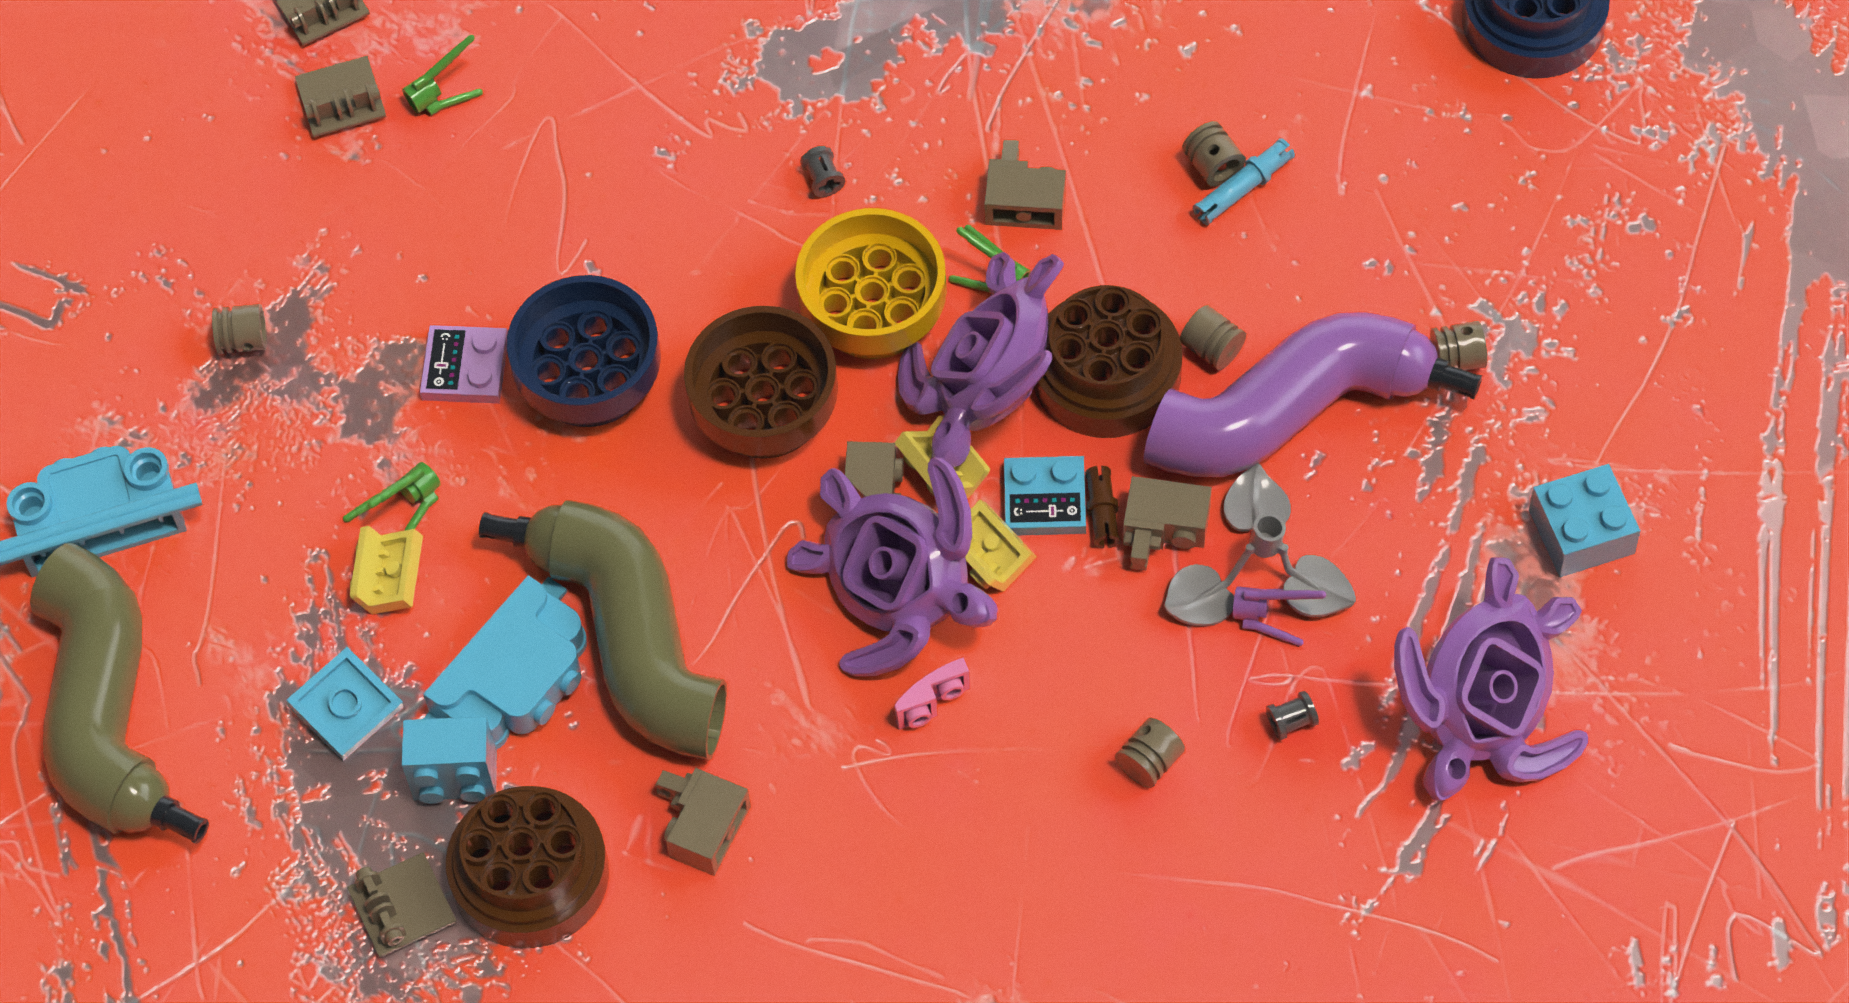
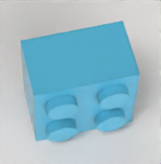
[1529,464,1641,577]
[402,716,497,804]

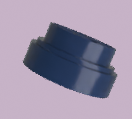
[1462,0,1610,79]
[507,275,661,427]

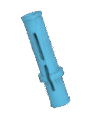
[1193,138,1295,225]

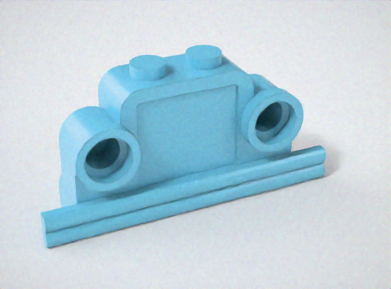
[0,446,203,578]
[423,575,587,750]

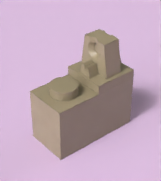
[984,140,1066,230]
[1123,476,1212,571]
[655,768,751,876]

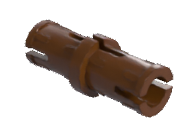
[1085,466,1120,548]

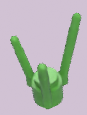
[402,35,483,116]
[949,225,1031,293]
[343,462,441,530]

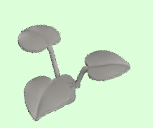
[1164,463,1356,626]

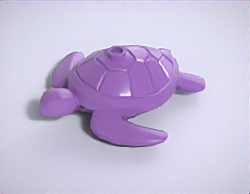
[898,252,1064,467]
[787,457,998,677]
[1394,557,1588,801]

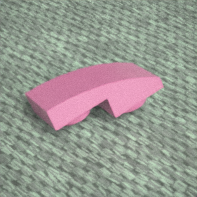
[895,657,970,730]

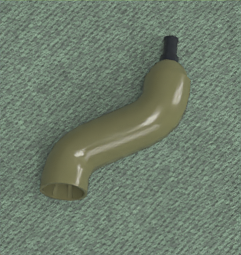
[479,500,727,761]
[30,543,209,844]

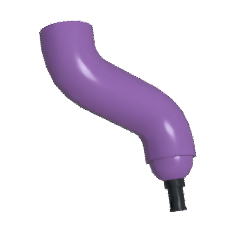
[1143,312,1483,477]

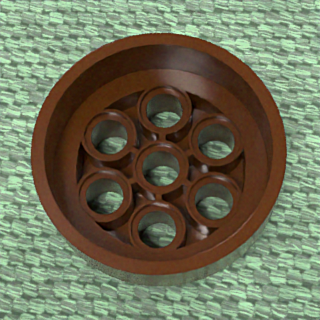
[1034,285,1182,438]
[684,306,838,459]
[445,786,609,948]

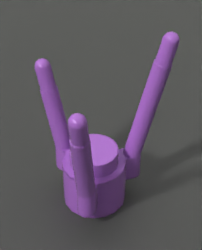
[1233,586,1326,646]

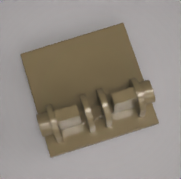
[275,0,370,46]
[295,56,387,138]
[347,852,457,958]

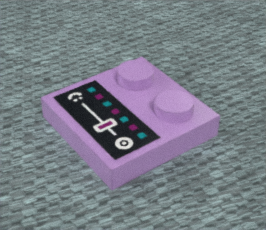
[420,325,508,404]

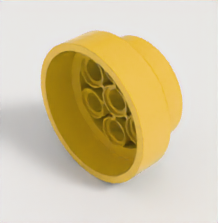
[795,208,947,359]

